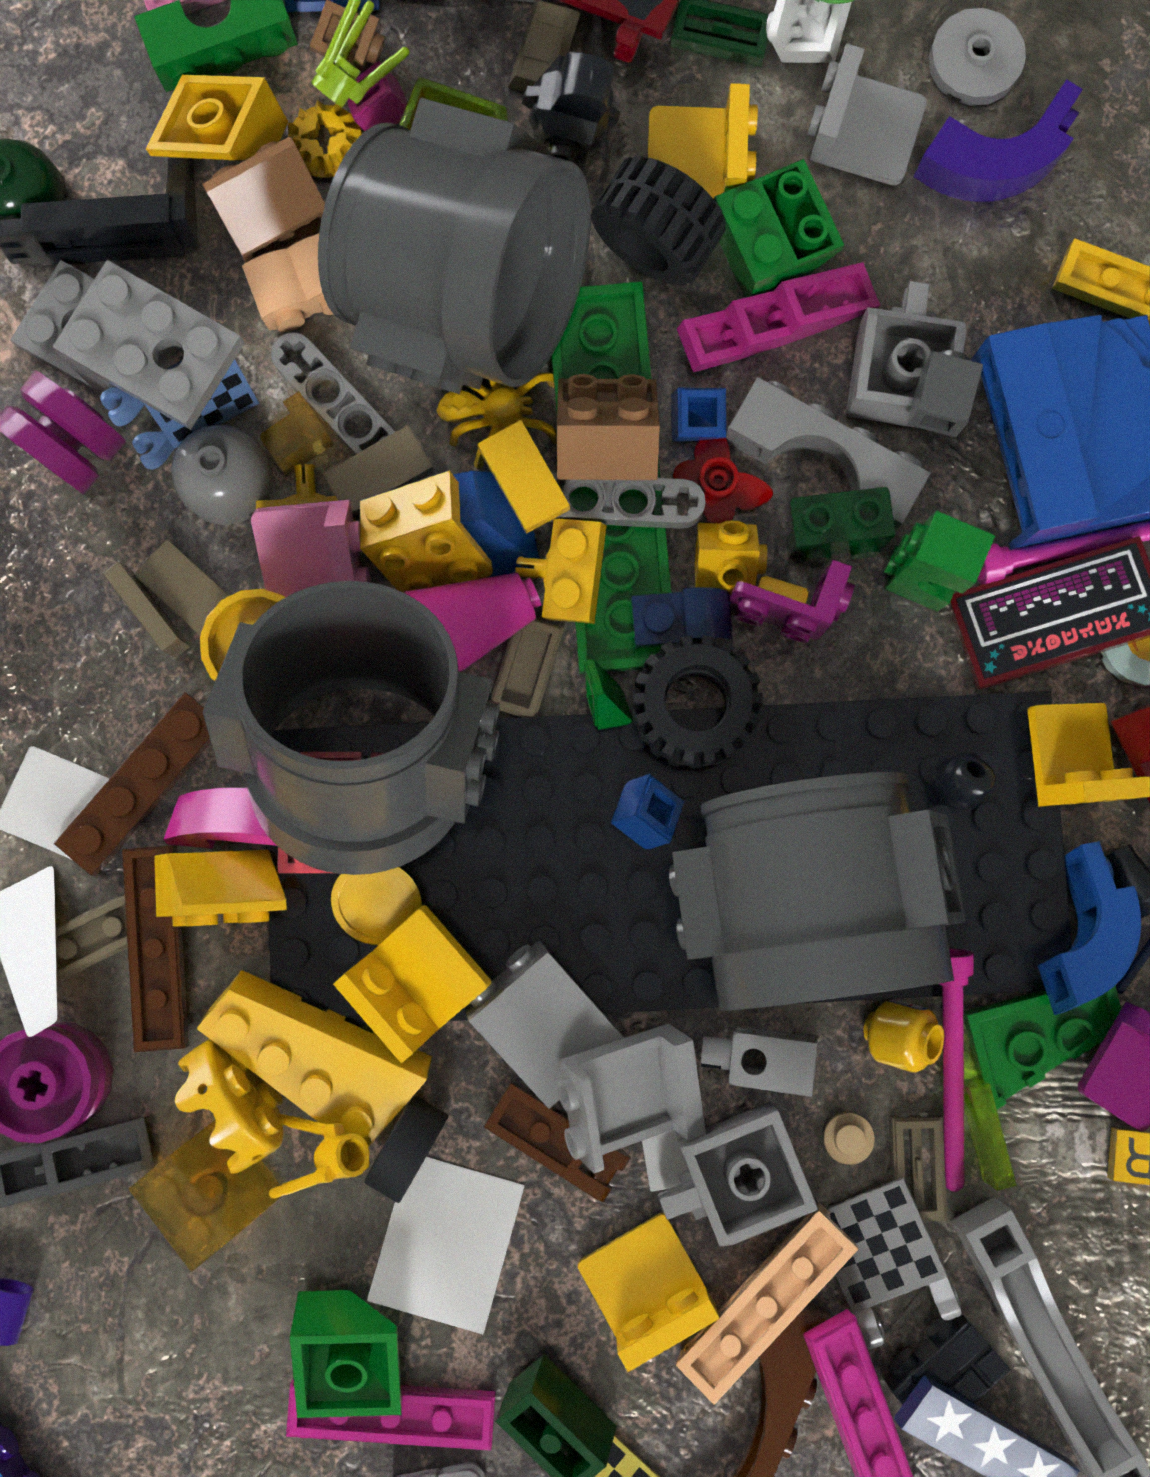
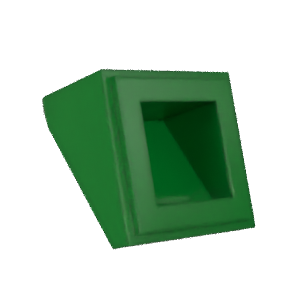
[584,659,632,730]

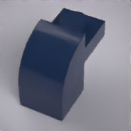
[631,587,733,649]

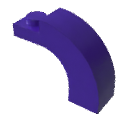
[913,79,1083,202]

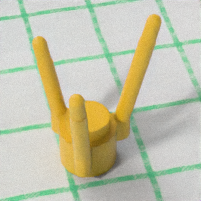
[269,1114,370,1199]

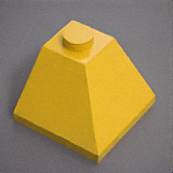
[146,75,288,160]

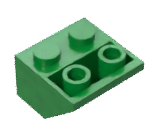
[714,159,845,298]

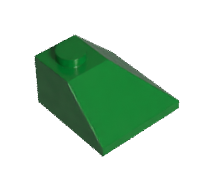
[289,1290,402,1418]

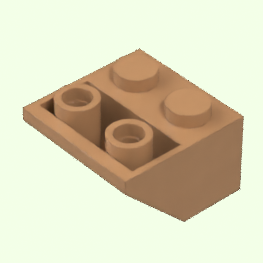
[202,136,325,263]
[557,374,660,480]

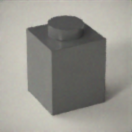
[907,350,983,438]

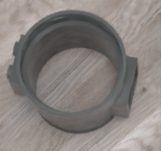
[318,98,591,394]
[203,581,500,875]
[669,772,966,1011]

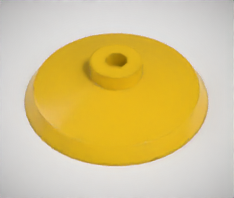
[331,867,422,945]

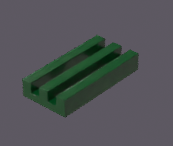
[670,0,769,67]

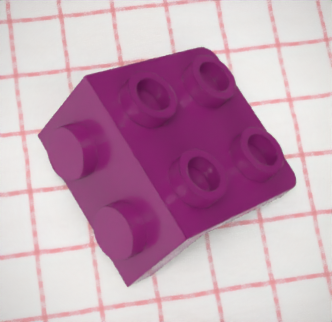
[729,560,855,643]
[1078,1001,1150,1132]

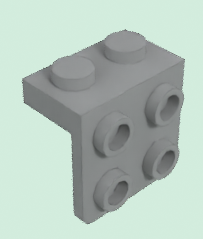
[807,43,927,185]

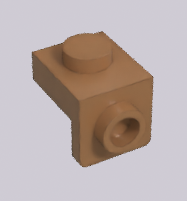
[309,0,386,74]

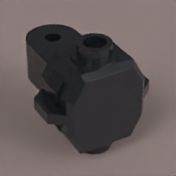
[521,52,620,163]

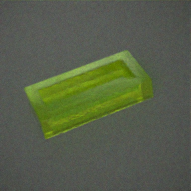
[964,1077,1017,1191]

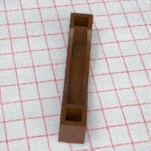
[733,1302,831,1477]

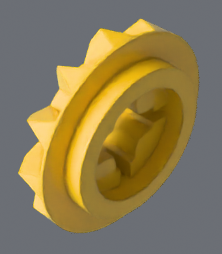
[288,100,362,178]

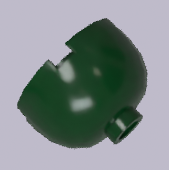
[0,138,66,220]

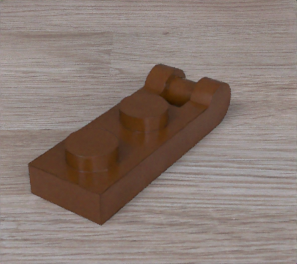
[484,1081,631,1202]

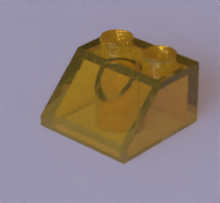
[128,1120,282,1272]

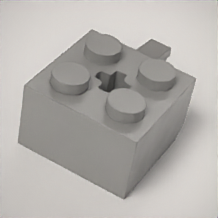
[845,281,967,428]
[658,1102,818,1247]

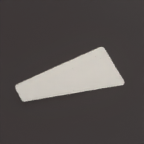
[0,867,58,1037]

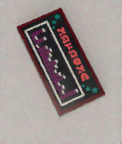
[948,536,1150,690]

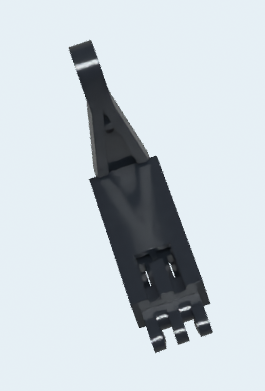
[0,157,197,266]

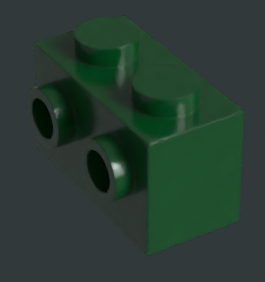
[495,1354,617,1477]

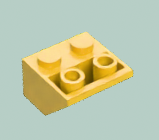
[154,850,287,926]

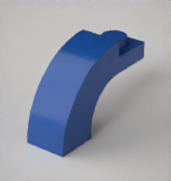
[1038,841,1141,1015]

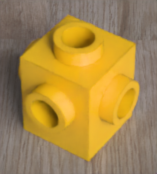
[694,520,768,595]

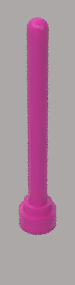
[977,521,1150,585]
[939,948,974,1192]

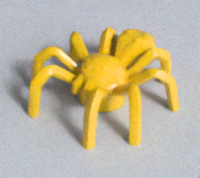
[436,372,557,469]

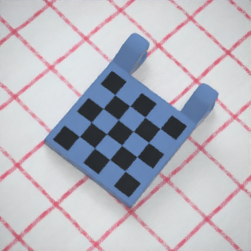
[100,359,260,470]

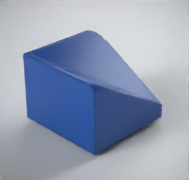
[671,387,726,442]
[611,774,684,849]

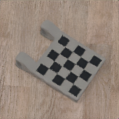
[826,1177,961,1349]

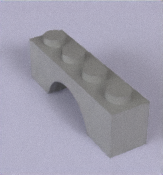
[726,377,931,531]

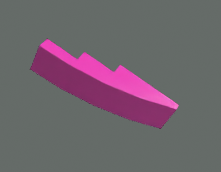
[677,262,881,373]

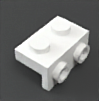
[766,0,852,63]

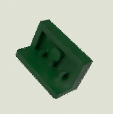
[786,487,896,565]

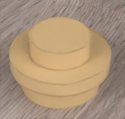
[823,1112,875,1165]

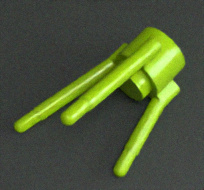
[311,0,410,108]

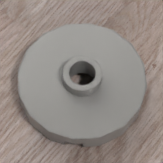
[928,8,1026,106]

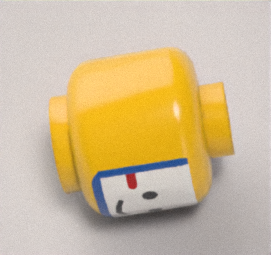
[863,999,945,1073]

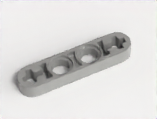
[271,332,395,455]
[549,472,706,529]

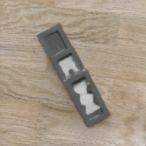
[0,1117,154,1208]

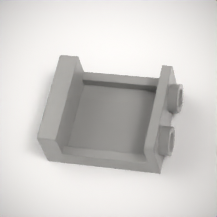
[464,940,624,1109]
[557,1023,706,1173]

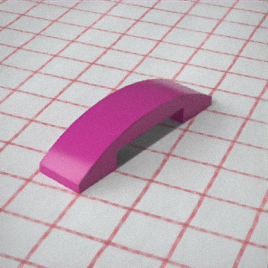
[163,788,277,849]

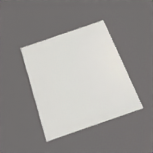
[367,1157,525,1335]

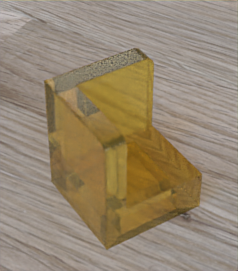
[260,391,334,476]

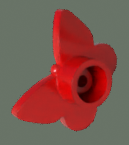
[673,438,773,523]

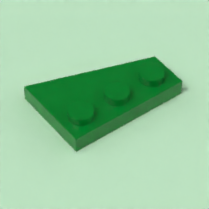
[963,985,1121,1113]

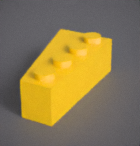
[196,970,432,1148]

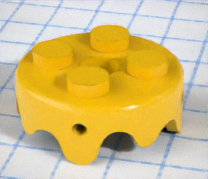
[175,1039,284,1174]

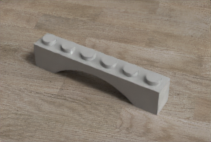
[950,1197,1150,1477]

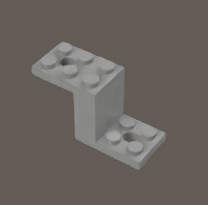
[10,260,244,430]

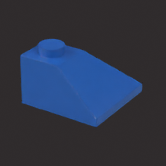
[453,471,539,578]

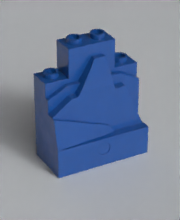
[970,315,1150,550]

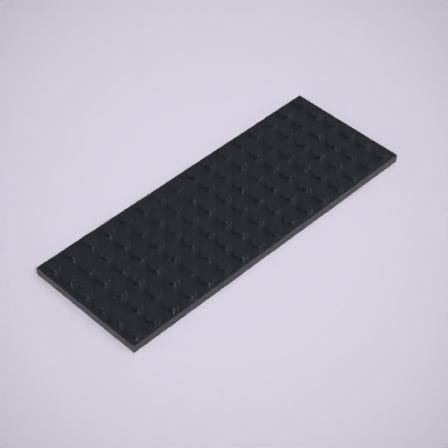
[266,691,1072,1026]

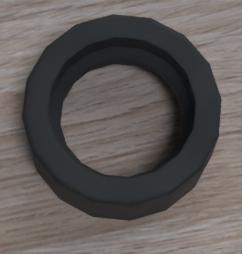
[364,1096,449,1203]

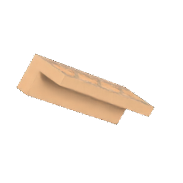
[676,1202,859,1405]

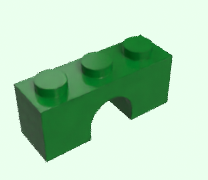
[134,0,298,92]
[883,511,996,612]

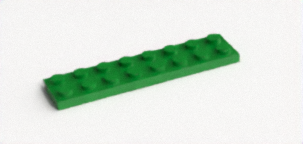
[552,282,672,675]

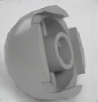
[171,424,274,526]

